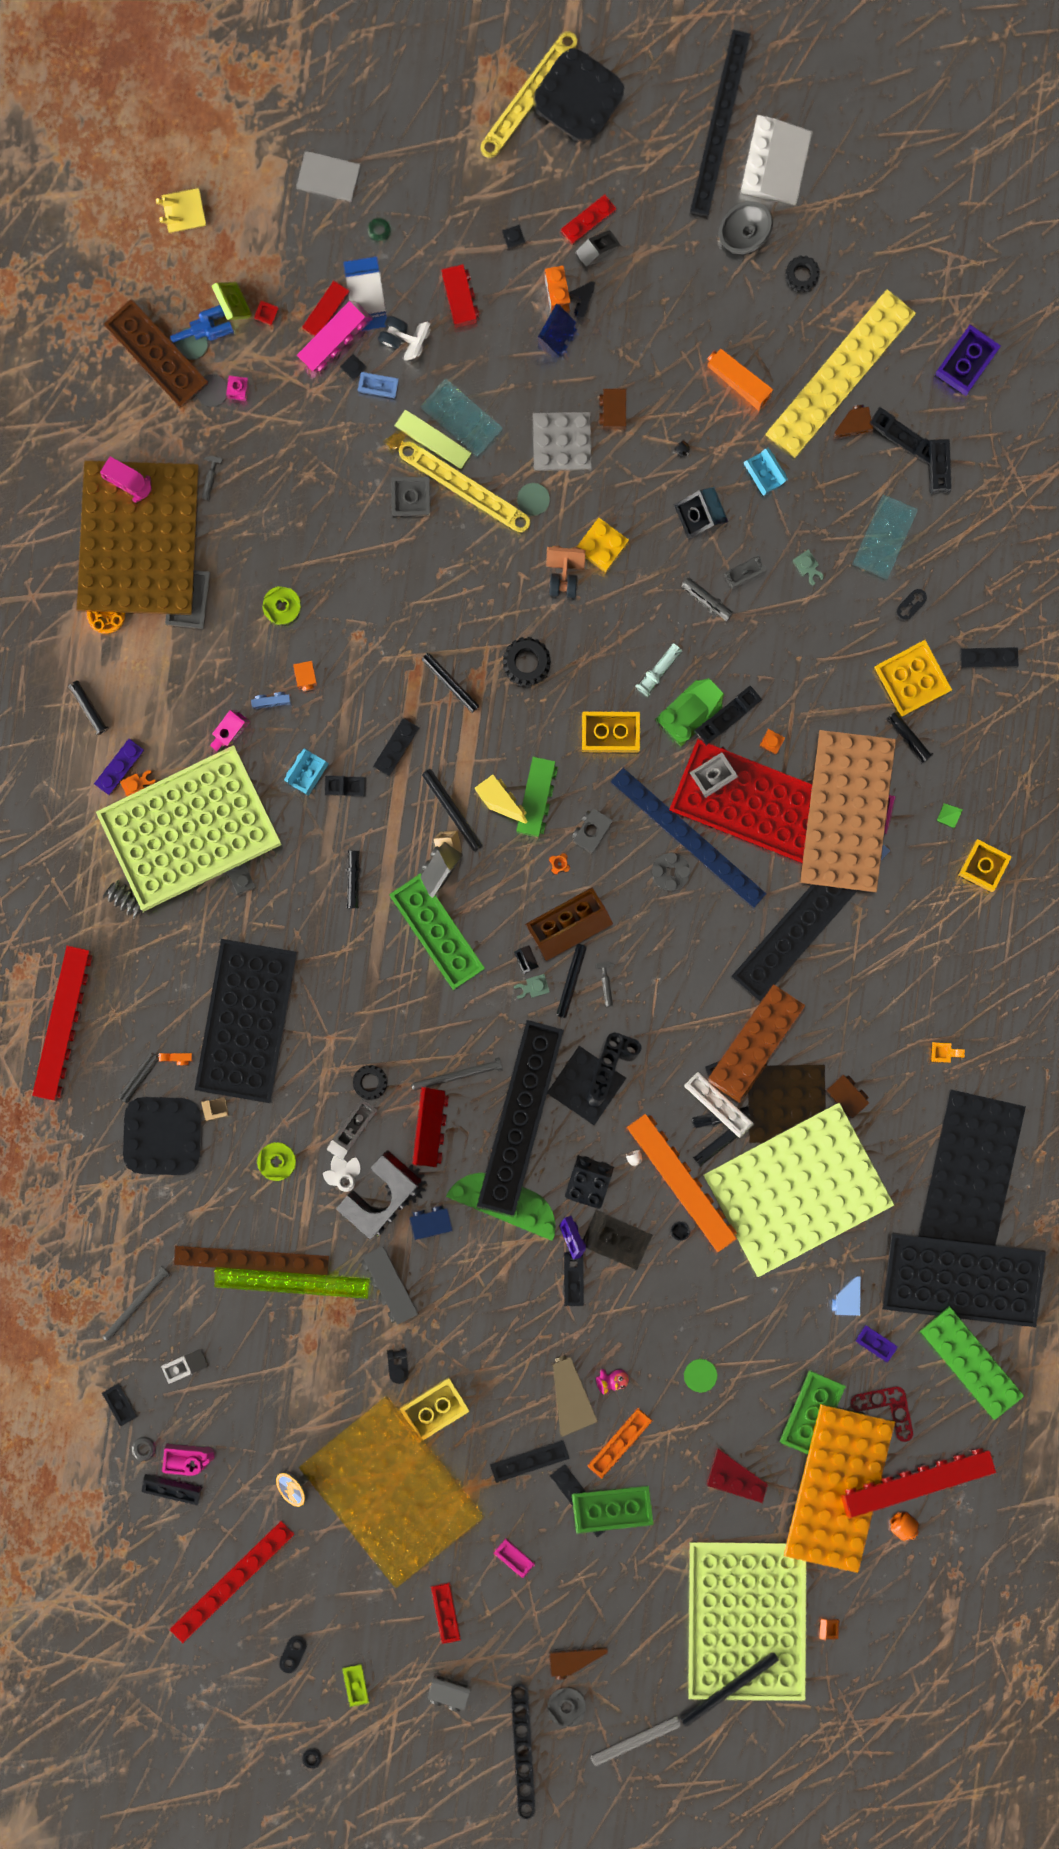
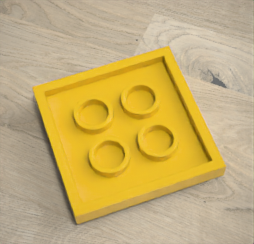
[874,640,952,717]

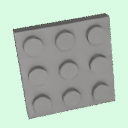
[533,412,591,471]

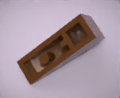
[549,1647,608,1680]

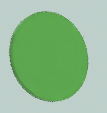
[684,1359,717,1393]

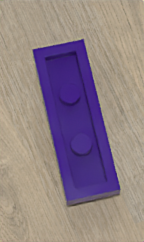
[94,739,145,796]

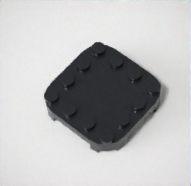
[533,48,624,142]
[123,1097,202,1175]

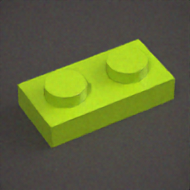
[342,1664,369,1707]

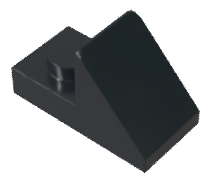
[569,281,595,322]

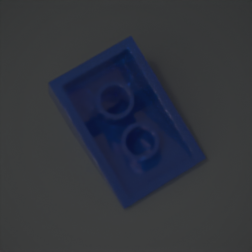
[538,303,578,359]

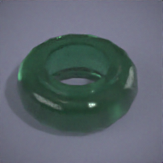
[367,218,391,241]

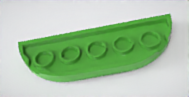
[446,1173,555,1241]

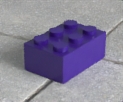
[935,324,1001,396]

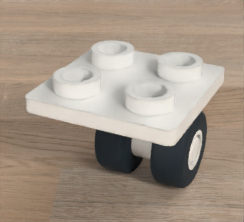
[378,316,431,360]

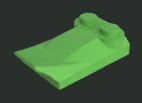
[655,678,724,747]

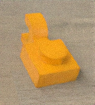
[931,1042,965,1063]

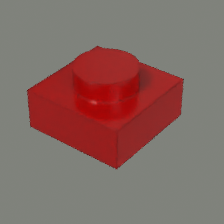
[254,300,279,326]

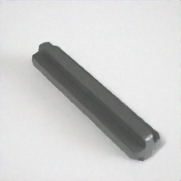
[119,1053,159,1103]

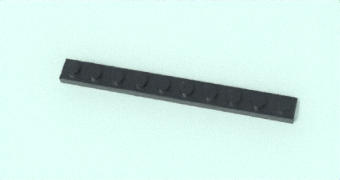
[690,29,751,217]

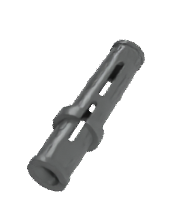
[682,577,734,622]

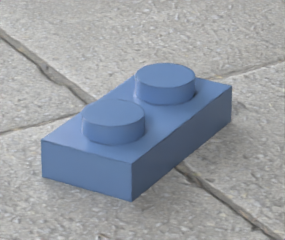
[358,372,399,399]
[251,692,291,709]

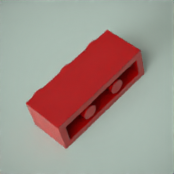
[441,264,480,328]

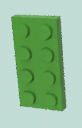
[780,1371,846,1454]
[572,1486,654,1534]

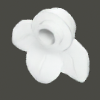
[323,1156,360,1192]

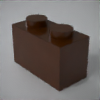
[599,389,626,430]
[825,1074,869,1119]

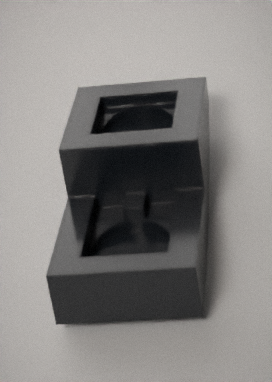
[325,776,366,797]

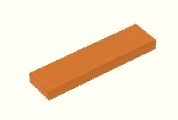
[587,1408,653,1479]

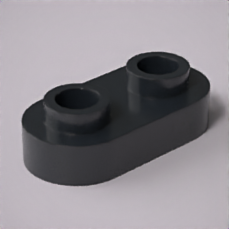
[279,1635,307,1673]

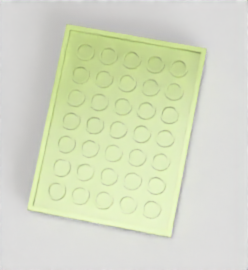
[96,745,282,912]
[704,1102,894,1277]
[688,1542,806,1701]

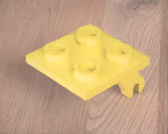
[156,188,206,233]

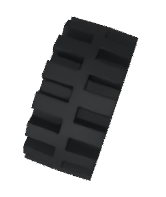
[785,255,820,292]
[353,1065,387,1100]

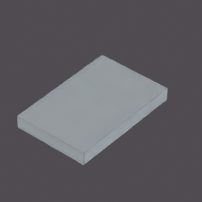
[296,151,361,202]

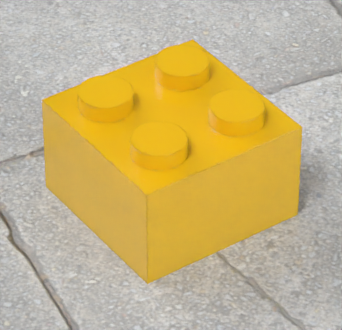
[577,517,629,573]
[958,839,1012,892]

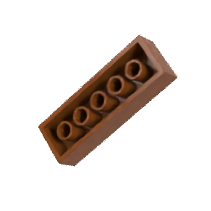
[708,984,806,1103]

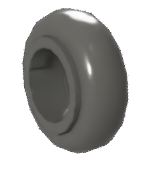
[132,1437,156,1461]

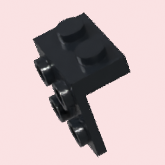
[565,1155,614,1209]

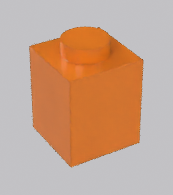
[293,661,317,691]

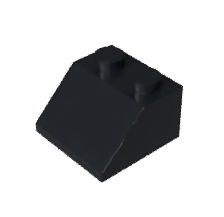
[674,487,728,540]

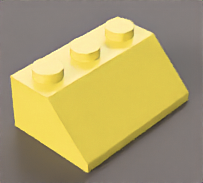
[400,1377,469,1442]

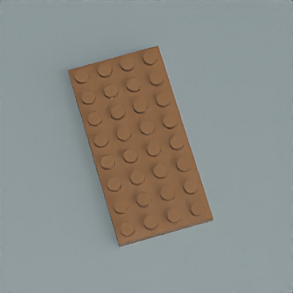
[800,730,896,892]

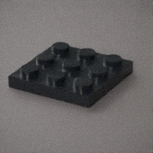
[547,1046,626,1125]

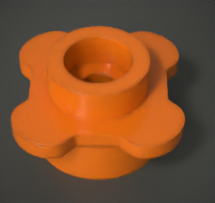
[549,853,570,874]

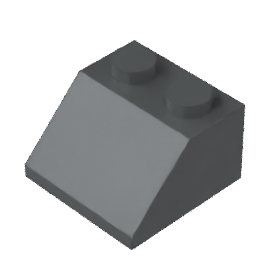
[421,842,463,898]
[427,1674,471,1712]

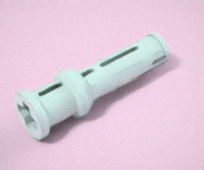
[635,644,682,697]

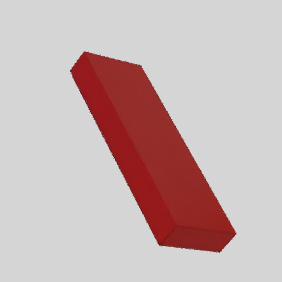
[302,280,350,337]
[431,1582,461,1644]

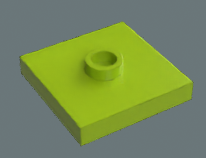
[212,282,252,320]

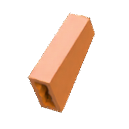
[708,349,773,411]

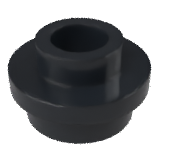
[302,1749,322,1769]

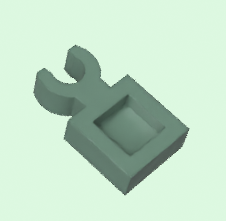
[792,549,824,586]
[514,974,550,999]

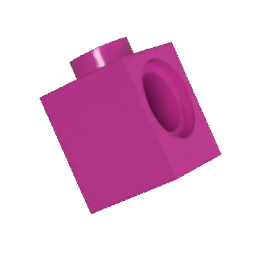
[226,376,249,401]

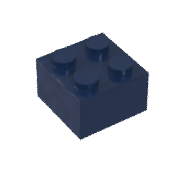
[409,1205,453,1240]

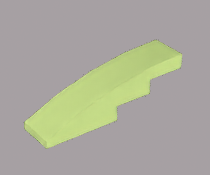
[395,410,471,469]

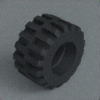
[503,637,551,687]

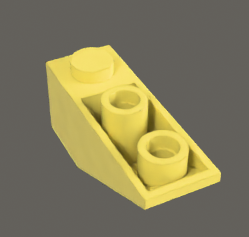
[475,775,528,824]

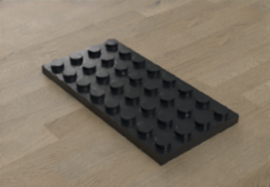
[194,939,297,1103]
[918,1089,1026,1245]
[882,1233,1046,1327]

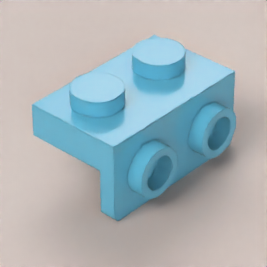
[744,448,788,495]
[284,748,329,796]

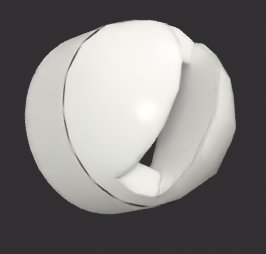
[626,1150,642,1166]

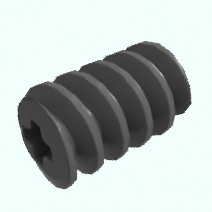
[103,880,142,919]

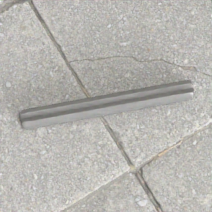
[591,1717,681,1766]

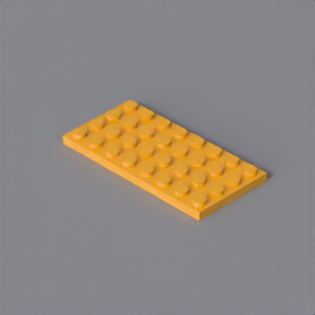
[784,1404,895,1573]

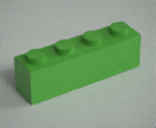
[516,757,558,838]

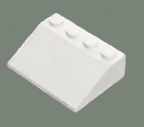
[740,115,812,205]

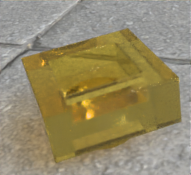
[383,430,405,449]

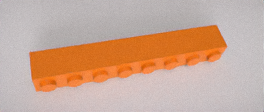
[627,1114,737,1252]

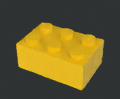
[582,712,640,753]

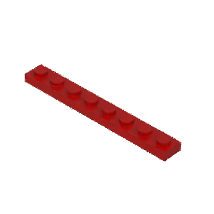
[169,1520,295,1643]

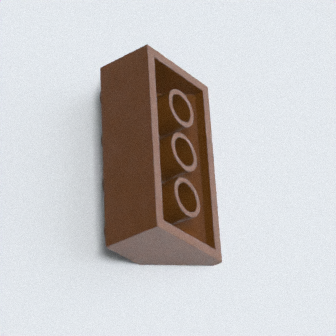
[525,887,613,961]

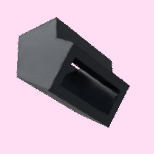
[514,945,539,974]

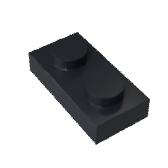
[102,1383,138,1427]

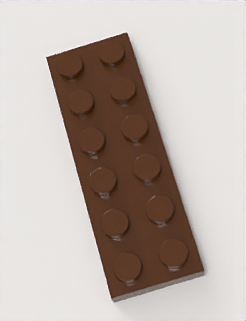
[103,299,208,408]

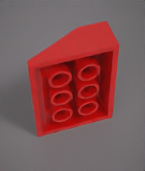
[413,1087,449,1168]

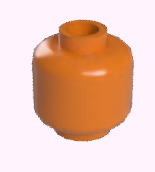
[890,1512,919,1541]

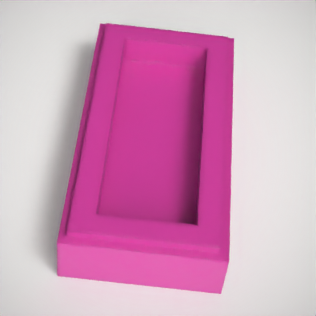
[494,1538,535,1578]

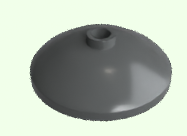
[719,201,773,254]

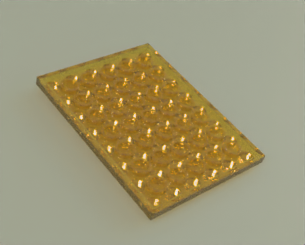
[298,1396,484,1588]

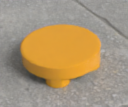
[87,612,126,634]

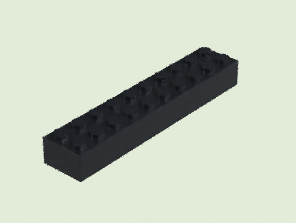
[476,1020,564,1218]

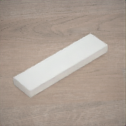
[684,1072,753,1138]

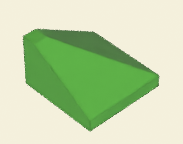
[937,803,962,828]

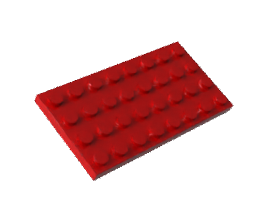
[669,739,813,863]

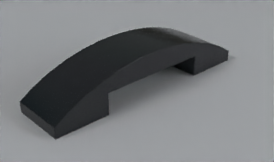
[870,407,930,465]
[694,685,763,746]

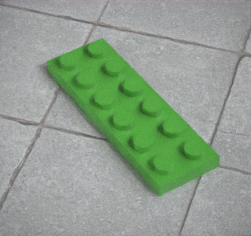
[389,873,485,990]
[920,1306,1024,1420]

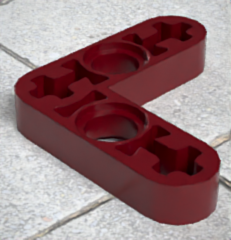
[850,1386,913,1442]

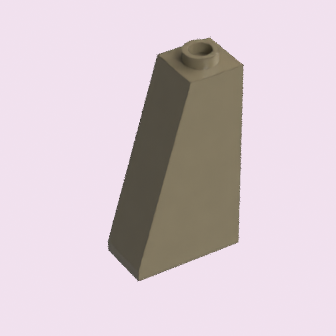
[553,1355,598,1437]

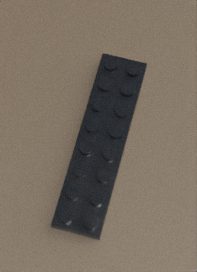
[731,884,858,1002]

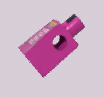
[210,710,251,752]

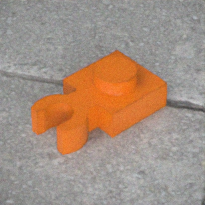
[120,770,156,797]
[159,1053,193,1065]

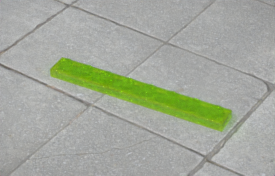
[214,1267,370,1299]

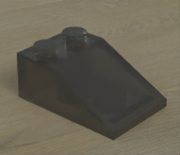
[583,1210,653,1270]

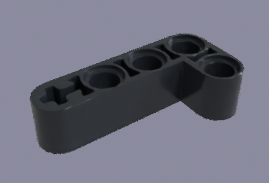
[587,1033,642,1107]

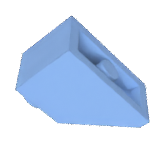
[832,1276,861,1315]

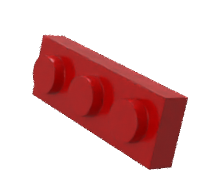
[560,194,617,245]

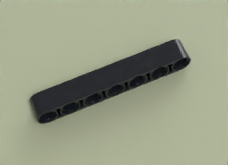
[511,1682,535,1819]

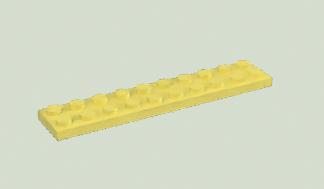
[765,290,916,459]

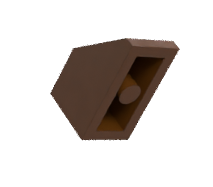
[834,405,873,439]

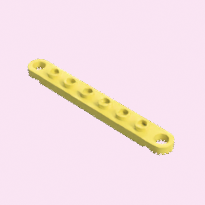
[481,32,577,158]
[399,442,530,533]

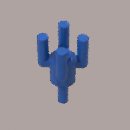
[170,305,234,343]

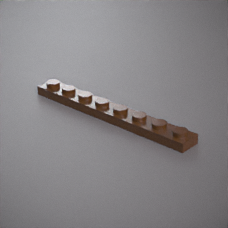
[174,1246,329,1275]

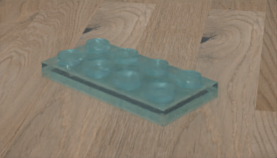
[420,378,503,458]
[852,494,918,580]

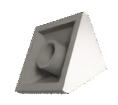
[690,752,738,798]

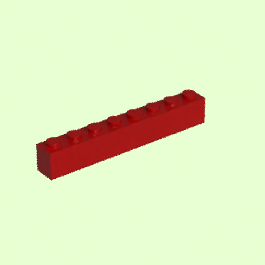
[32,946,93,1101]
[840,1448,996,1518]

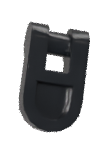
[387,1348,409,1384]

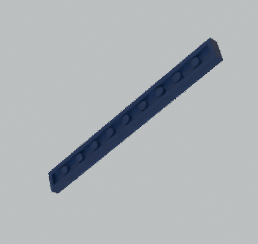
[610,768,767,908]

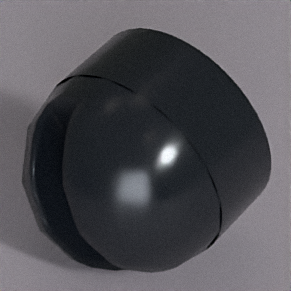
[673,439,690,456]

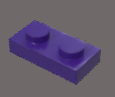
[559,1216,586,1260]
[855,1325,898,1363]

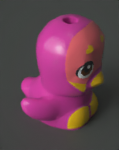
[596,1369,629,1395]

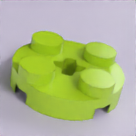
[263,586,301,625]
[257,1142,296,1181]

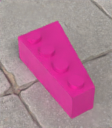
[297,301,373,372]

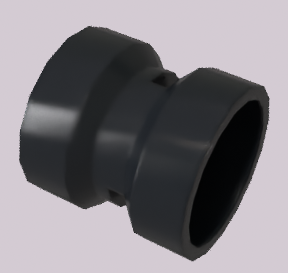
[670,1222,690,1241]

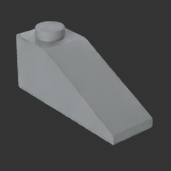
[327,1099,378,1160]

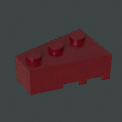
[706,1448,768,1503]

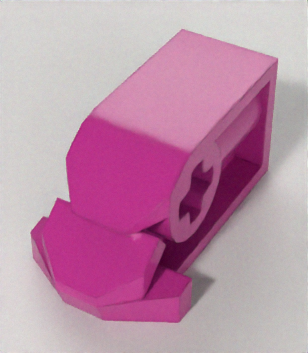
[100,456,151,503]
[162,1444,215,1476]

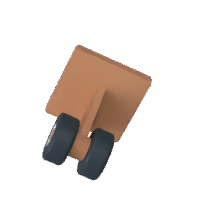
[546,546,585,598]

